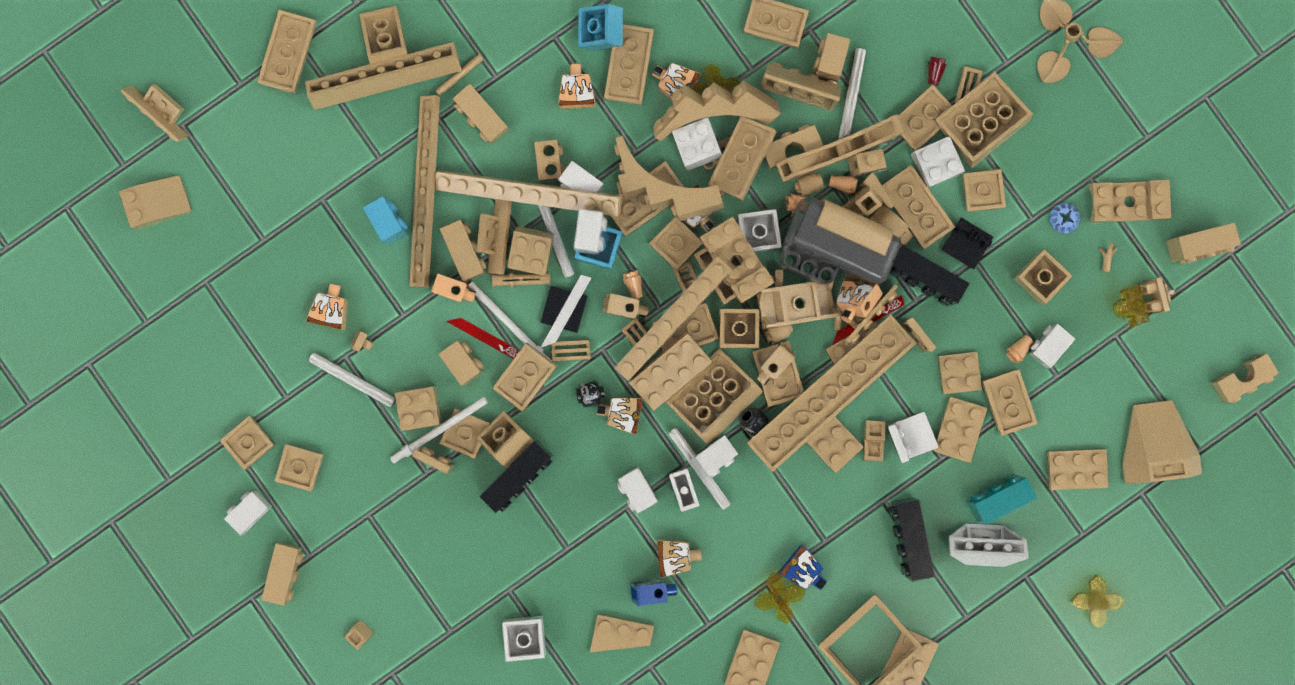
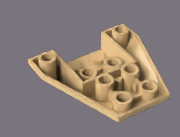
[1122,400,1202,484]

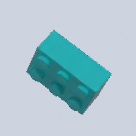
[967,474,1038,525]

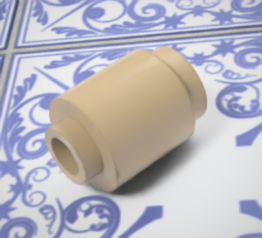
[794,173,824,196]
[763,325,793,344]

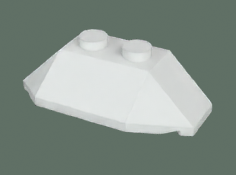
[949,524,1029,567]

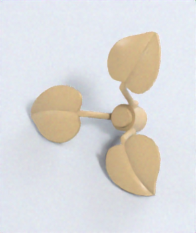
[1037,0,1123,83]

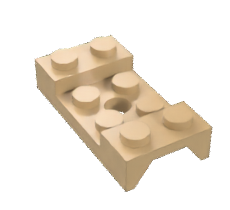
[1089,180,1171,223]
[699,217,775,304]
[757,280,839,329]

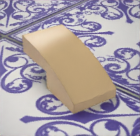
[863,420,885,462]

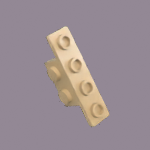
[121,84,189,142]
[476,199,512,275]
[845,284,898,347]

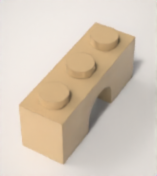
[764,124,823,170]
[1211,353,1279,404]

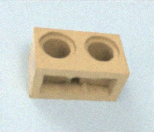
[534,140,565,183]

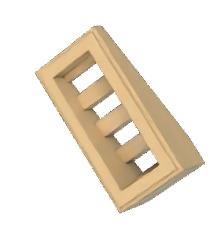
[859,172,894,210]
[673,262,698,293]

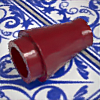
[928,57,947,86]

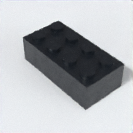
[889,245,970,306]
[479,440,553,513]
[889,497,935,581]

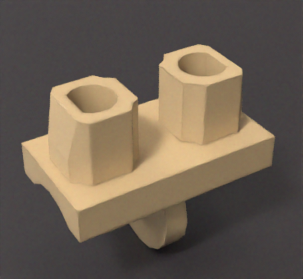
[1141,277,1175,314]

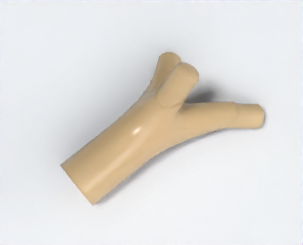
[1099,243,1117,272]
[833,300,843,330]

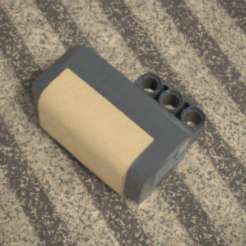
[778,197,900,285]

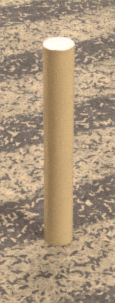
[435,54,484,96]

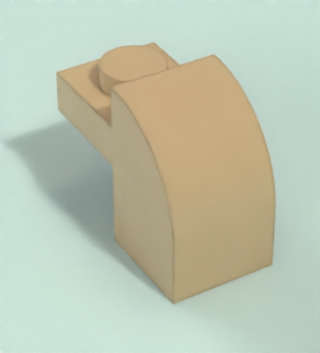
[842,186,882,217]
[870,206,913,246]

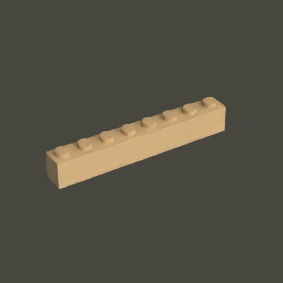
[305,42,462,110]
[614,254,735,381]

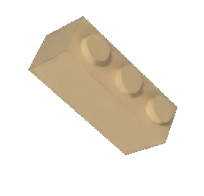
[453,84,509,144]
[440,219,487,283]
[261,542,303,606]

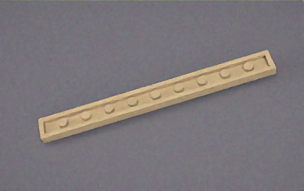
[409,95,440,287]
[435,170,621,216]

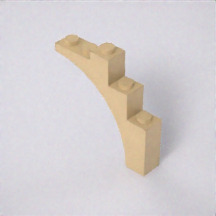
[653,80,781,141]
[776,114,905,182]
[614,136,724,221]

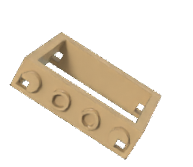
[818,594,923,685]

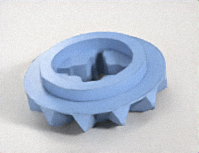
[1049,203,1081,233]

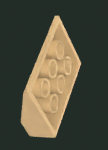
[760,62,841,111]
[935,72,1033,168]
[665,348,763,446]

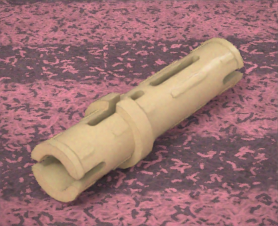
[492,272,550,288]

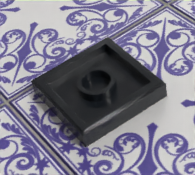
[540,286,588,333]

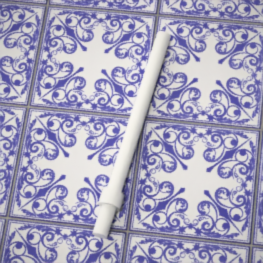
[467,282,553,362]
[390,397,488,463]

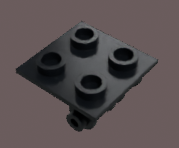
[941,218,993,270]

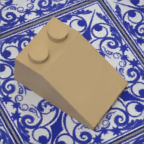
[359,6,408,64]
[119,175,192,230]

